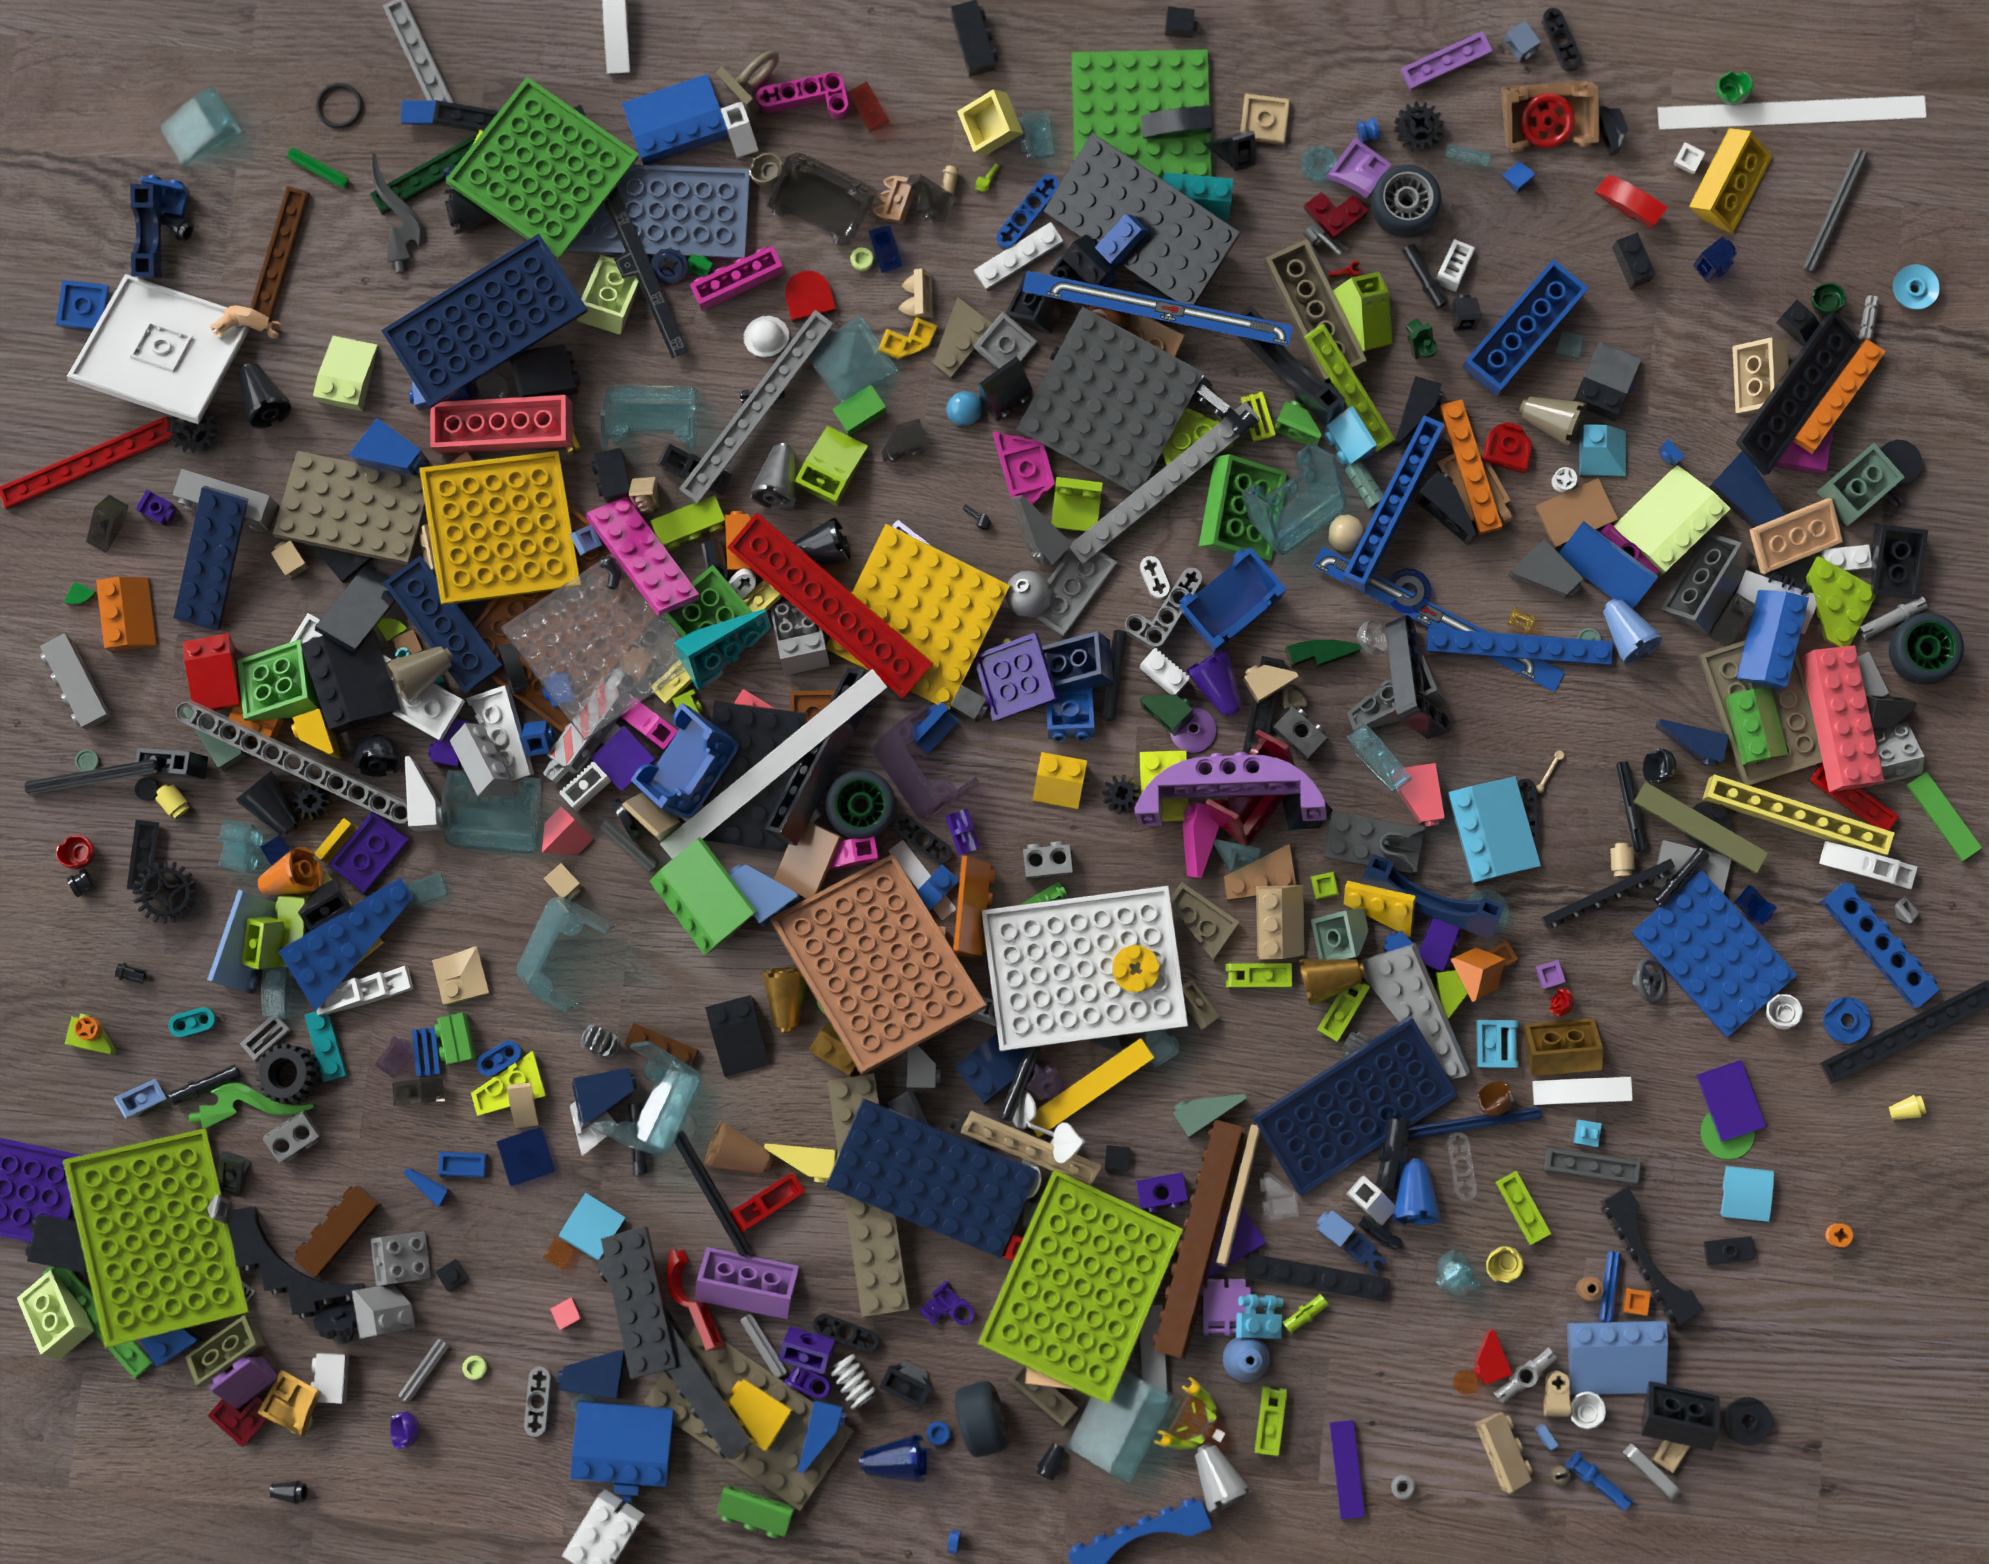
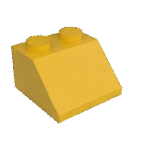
[291,709,342,760]
[1032,752,1087,810]

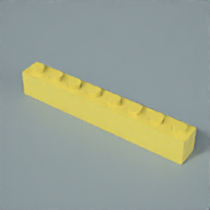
[1702,774,1894,856]

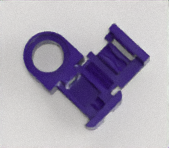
[919,1281,974,1326]

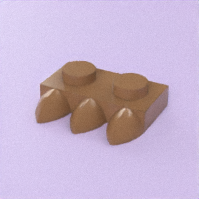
[873,176,918,224]

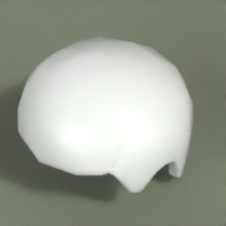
[1766,994,1803,1030]
[1570,1392,1606,1430]

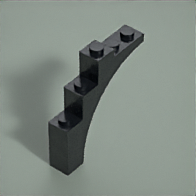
[228,1206,365,1319]

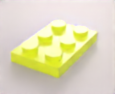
[1139,751,1188,822]

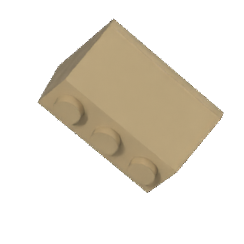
[1733,338,1788,414]
[1256,885,1304,959]
[1474,1412,1533,1493]

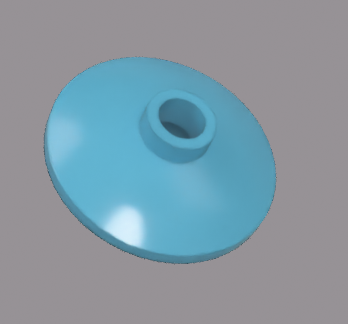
[1893,265,1939,310]

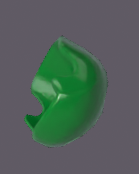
[1716,71,1753,105]

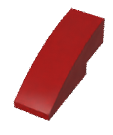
[1595,174,1668,230]
[731,1172,805,1232]

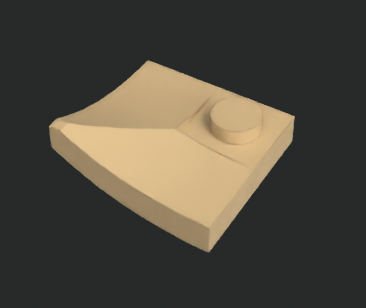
[432,946,489,1006]

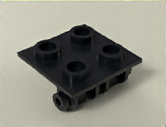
[1763,557,1815,595]

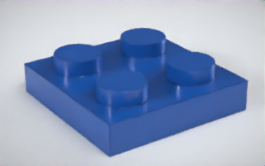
[56,280,110,330]

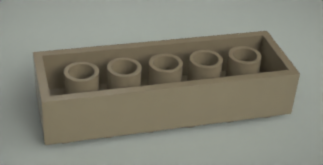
[1264,239,1367,384]

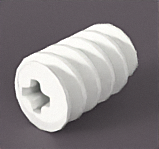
[830,1354,875,1409]

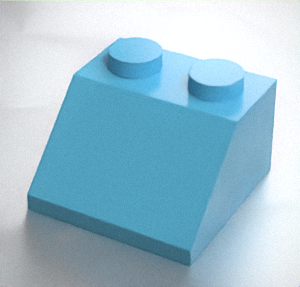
[1324,406,1377,467]

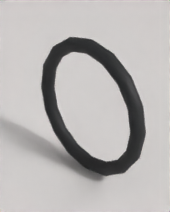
[316,83,362,128]

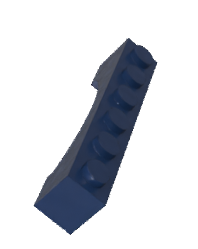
[1361,854,1504,940]

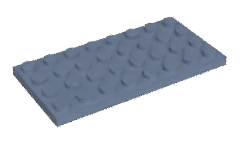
[565,164,750,260]

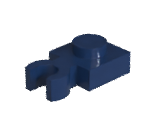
[1343,1232,1387,1274]

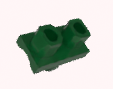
[1406,318,1438,359]

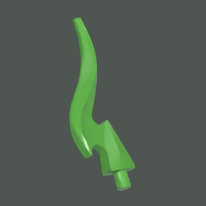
[189,1083,314,1128]

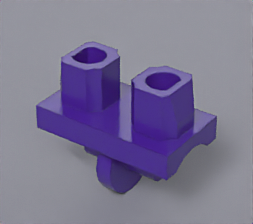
[945,809,980,856]

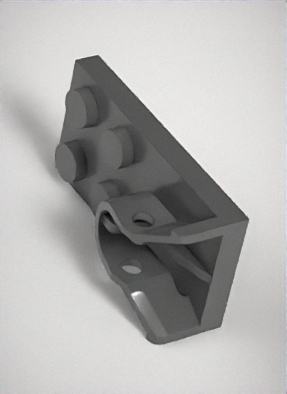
[1323,811,1425,875]

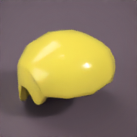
[1486,1246,1524,1283]

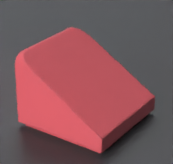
[551,1297,582,1330]

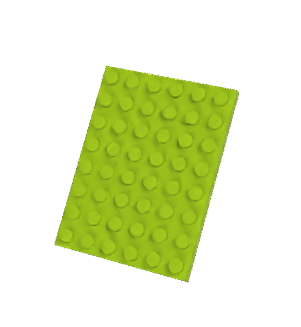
[63,1128,248,1348]
[977,1169,1183,1405]

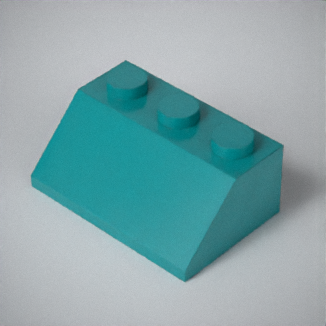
[1163,172,1233,223]

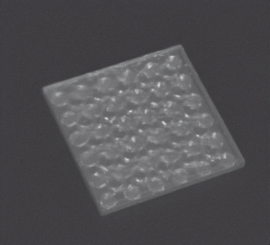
[501,553,686,741]

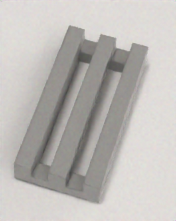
[240,1013,292,1062]

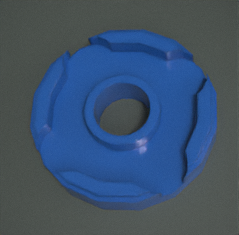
[1822,997,1871,1044]

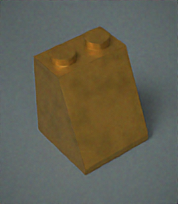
[809,1021,857,1077]

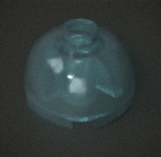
[1435,1247,1481,1296]

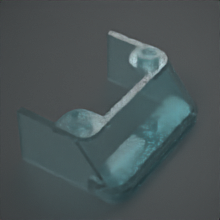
[600,385,698,451]
[515,896,616,1013]
[592,1041,701,1155]

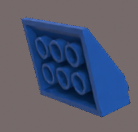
[622,74,729,165]
[571,1401,674,1487]

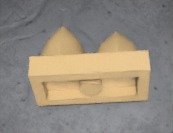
[898,268,933,319]

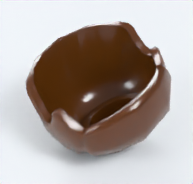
[1477,1081,1514,1117]

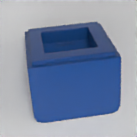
[1502,161,1535,193]

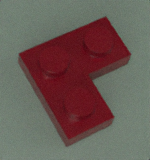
[1304,191,1369,240]
[207,1395,268,1447]

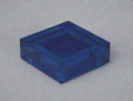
[260,835,290,866]

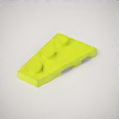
[471,1051,546,1116]

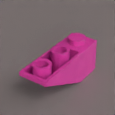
[619,692,678,751]
[828,836,879,871]

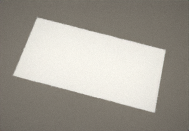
[1731,570,1820,634]

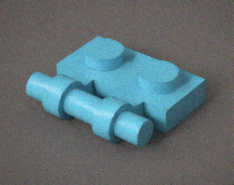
[1236,1294,1284,1339]

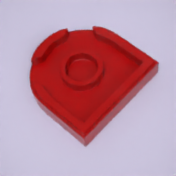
[785,270,836,322]
[1481,422,1532,474]

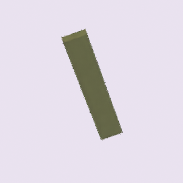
[1633,782,1768,874]

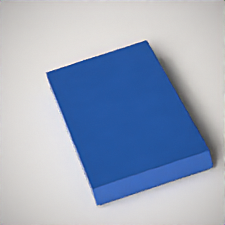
[1559,521,1658,609]

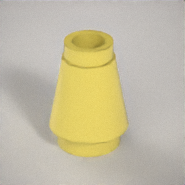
[1889,1095,1926,1120]

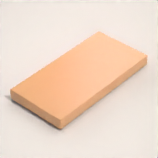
[1749,498,1843,574]

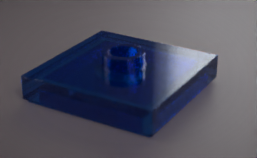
[496,1127,556,1186]

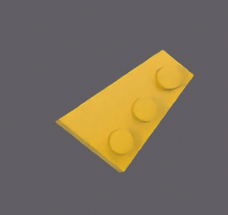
[1344,881,1416,937]

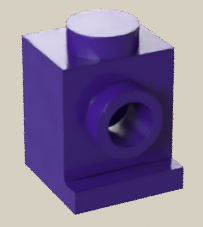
[135,489,176,526]

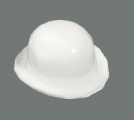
[744,316,789,357]

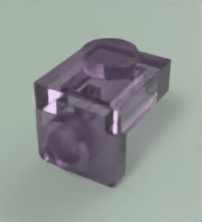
[375,1036,413,1078]

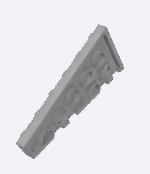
[1357,944,1470,1080]

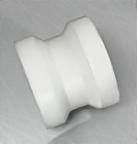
[1552,467,1577,493]

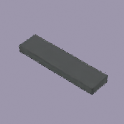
[1544,1147,1642,1185]

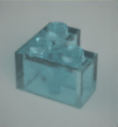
[218,818,263,874]

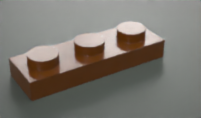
[624,1023,699,1072]

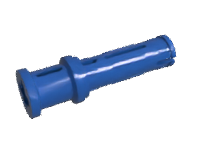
[1565,1451,1633,1511]

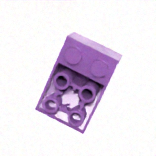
[209,1356,278,1409]

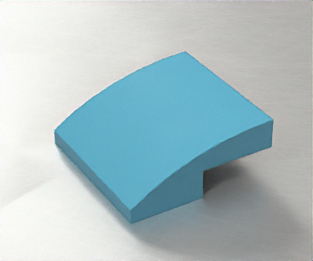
[1720,1166,1774,1222]
[558,1193,626,1261]

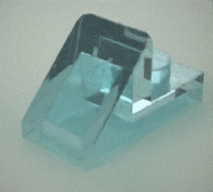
[1213,839,1261,873]

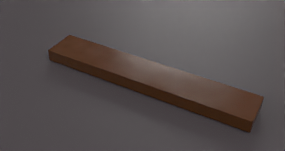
[250,186,310,322]

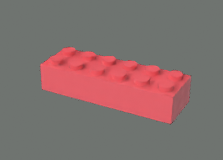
[430,395,573,454]
[1800,645,1884,792]

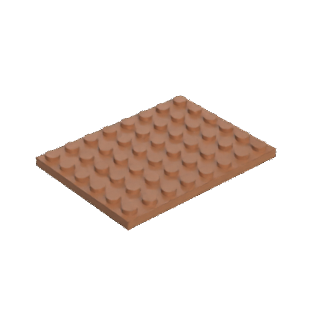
[770,854,986,1075]

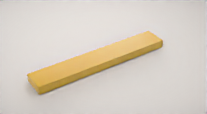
[1032,1038,1155,1137]

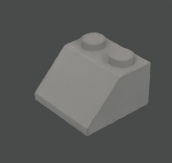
[352,1284,415,1338]

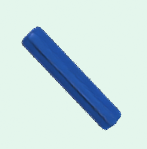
[1599,1251,1621,1322]

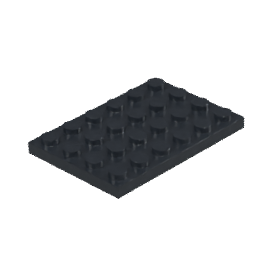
[702,701,808,851]

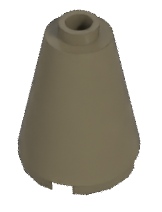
[1519,396,1587,447]
[385,646,454,703]

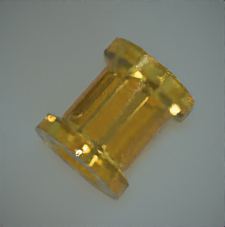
[1506,606,1536,634]

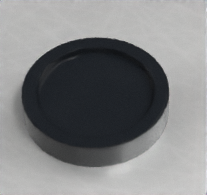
[135,777,159,801]

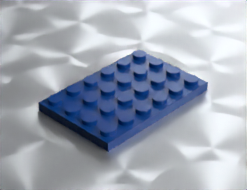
[1631,870,1797,1037]

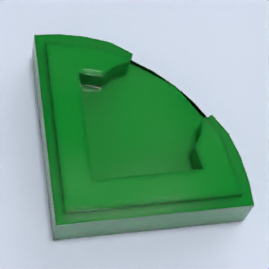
[63,581,96,605]

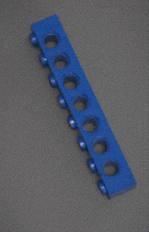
[1343,415,1445,593]

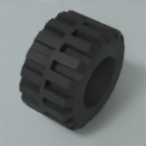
[255,1044,322,1104]

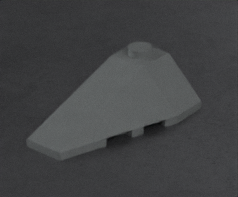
[1347,655,1447,733]

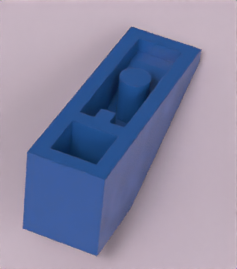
[798,1400,846,1473]

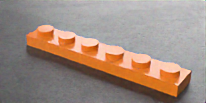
[1793,339,1886,454]
[1440,399,1502,535]

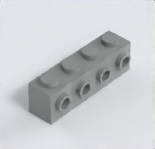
[40,633,112,730]

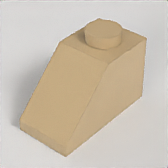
[1243,665,1299,704]

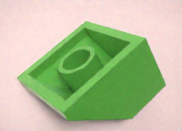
[1274,401,1322,449]

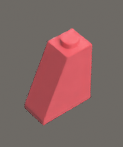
[1387,763,1445,827]

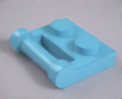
[1476,1020,1519,1068]

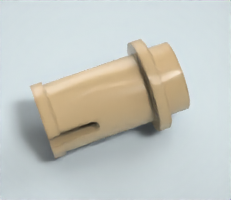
[940,166,960,196]

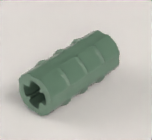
[1345,460,1383,509]

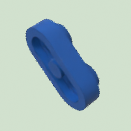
[477,1041,522,1077]

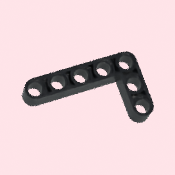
[1385,615,1451,739]

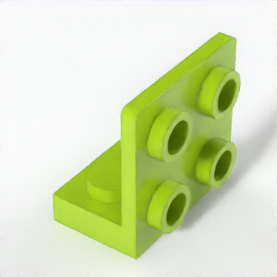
[1051,477,1103,532]

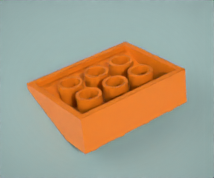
[954,856,995,958]

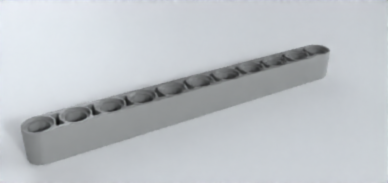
[175,701,408,823]

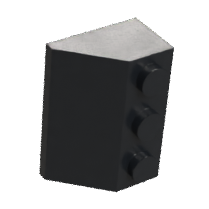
[1641,1381,1720,1451]

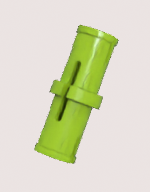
[1282,1294,1329,1335]

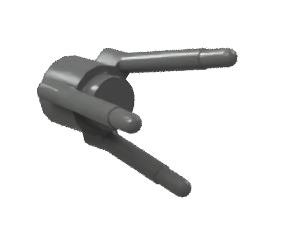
[1303,222,1349,281]

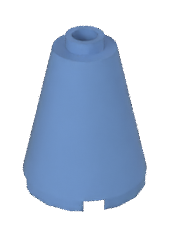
[1603,599,1663,665]
[1223,1337,1270,1383]

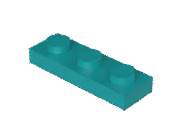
[304,1011,347,1083]

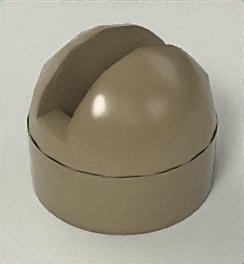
[1550,1466,1571,1485]

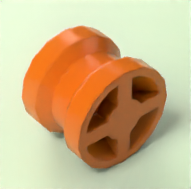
[74,1017,103,1041]
[1825,1224,1853,1247]

